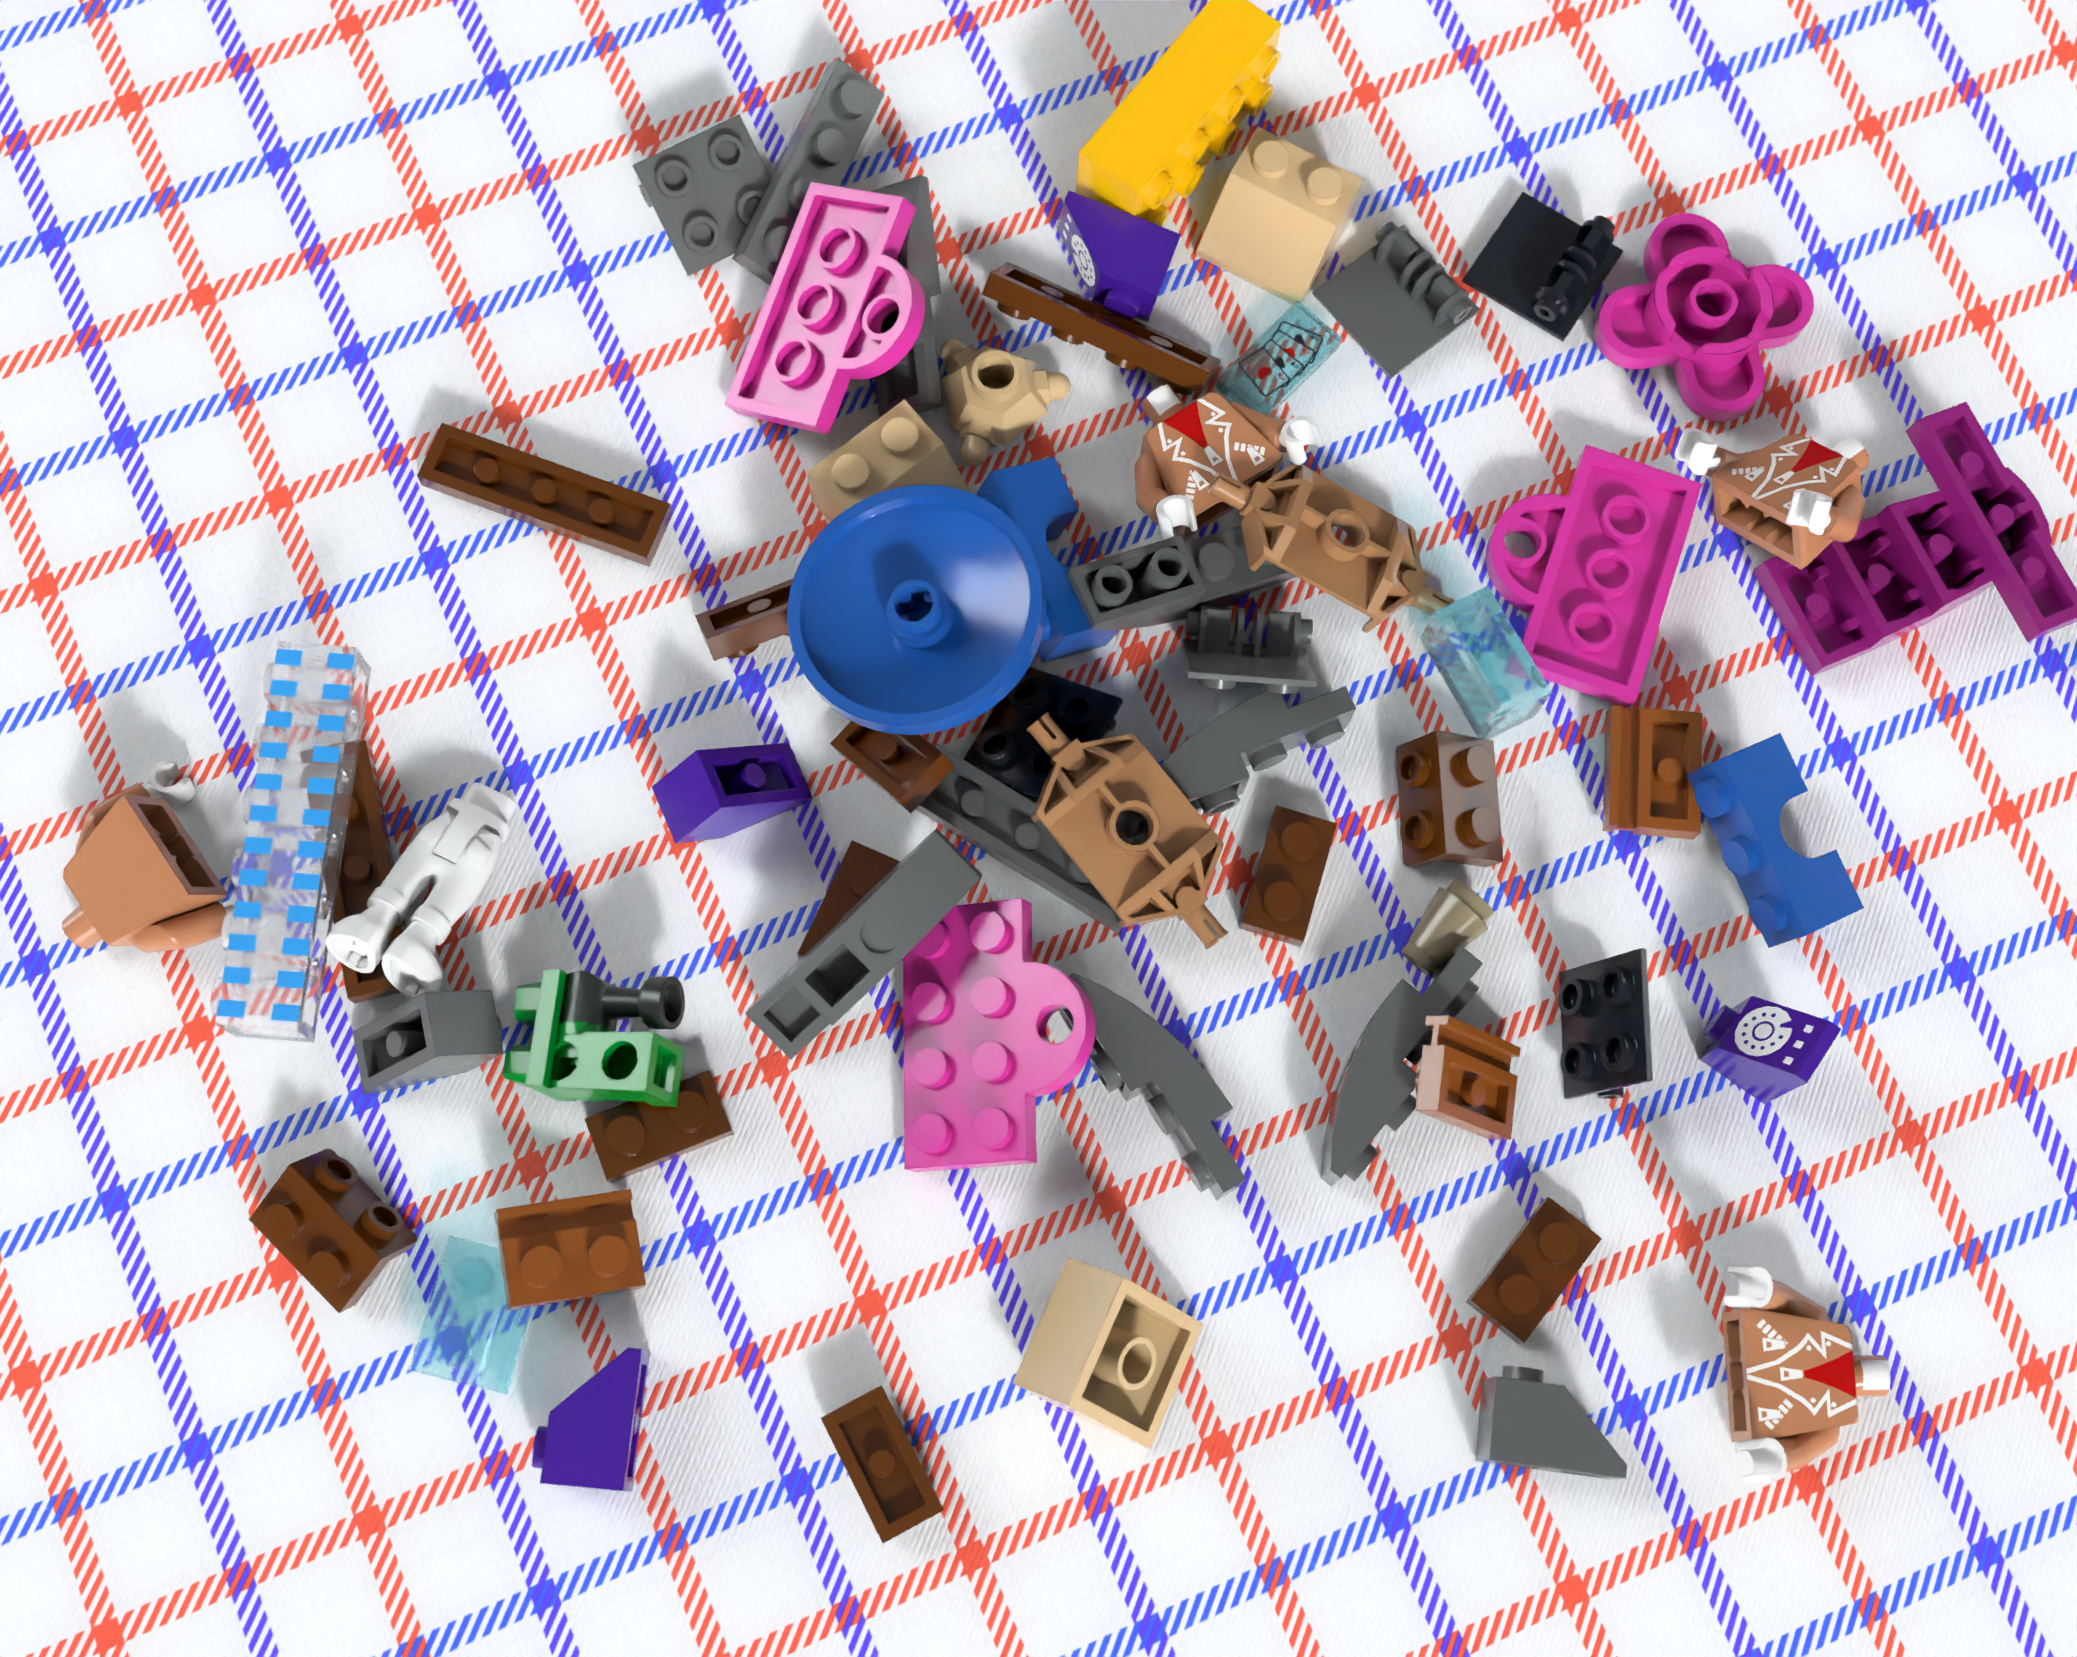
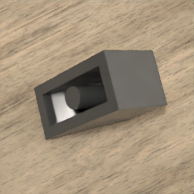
[353,990,504,1094]
[1475,1366,1627,1479]

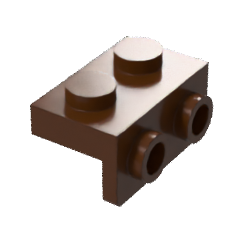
[1395,730,1504,868]
[249,1149,418,1313]

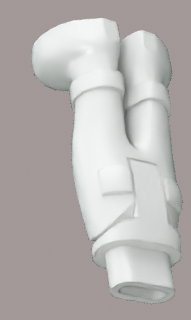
[325,782,517,998]

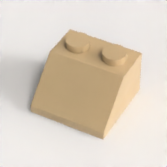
[1196,127,1364,308]
[807,399,971,522]
[1012,1258,1204,1449]

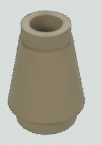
[1401,879,1494,976]

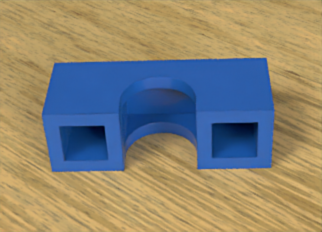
[976,457,1119,663]
[1687,733,1864,948]

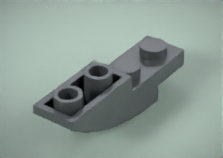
[871,175,943,417]
[1066,525,1296,630]
[1123,686,1356,838]
[745,828,982,1059]
[1321,947,1483,1186]
[1059,973,1246,1200]

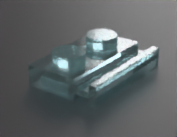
[408,1236,533,1394]

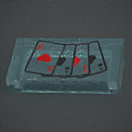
[1216,301,1342,416]

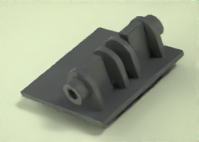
[632,114,771,276]
[1313,221,1480,379]
[1182,605,1317,694]

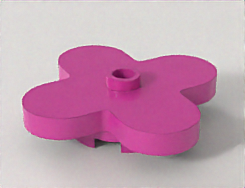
[1593,213,1814,422]

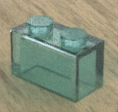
[1420,586,1552,740]

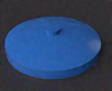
[787,485,1047,735]

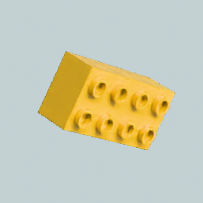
[1075,0,1282,227]

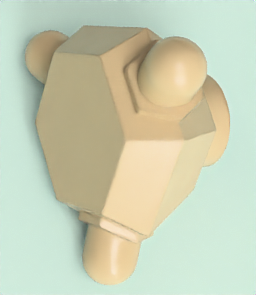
[940,339,1071,466]

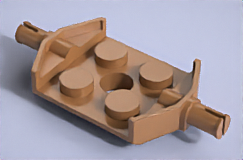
[1207,463,1454,633]
[1026,712,1228,950]

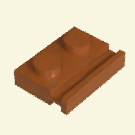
[1603,704,1702,840]
[1415,1015,1521,1140]
[494,1189,646,1311]

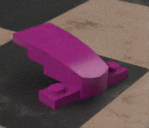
[1753,402,2077,677]

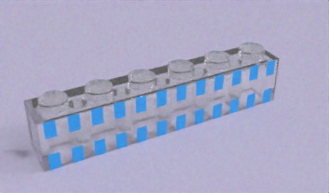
[210,641,371,1043]

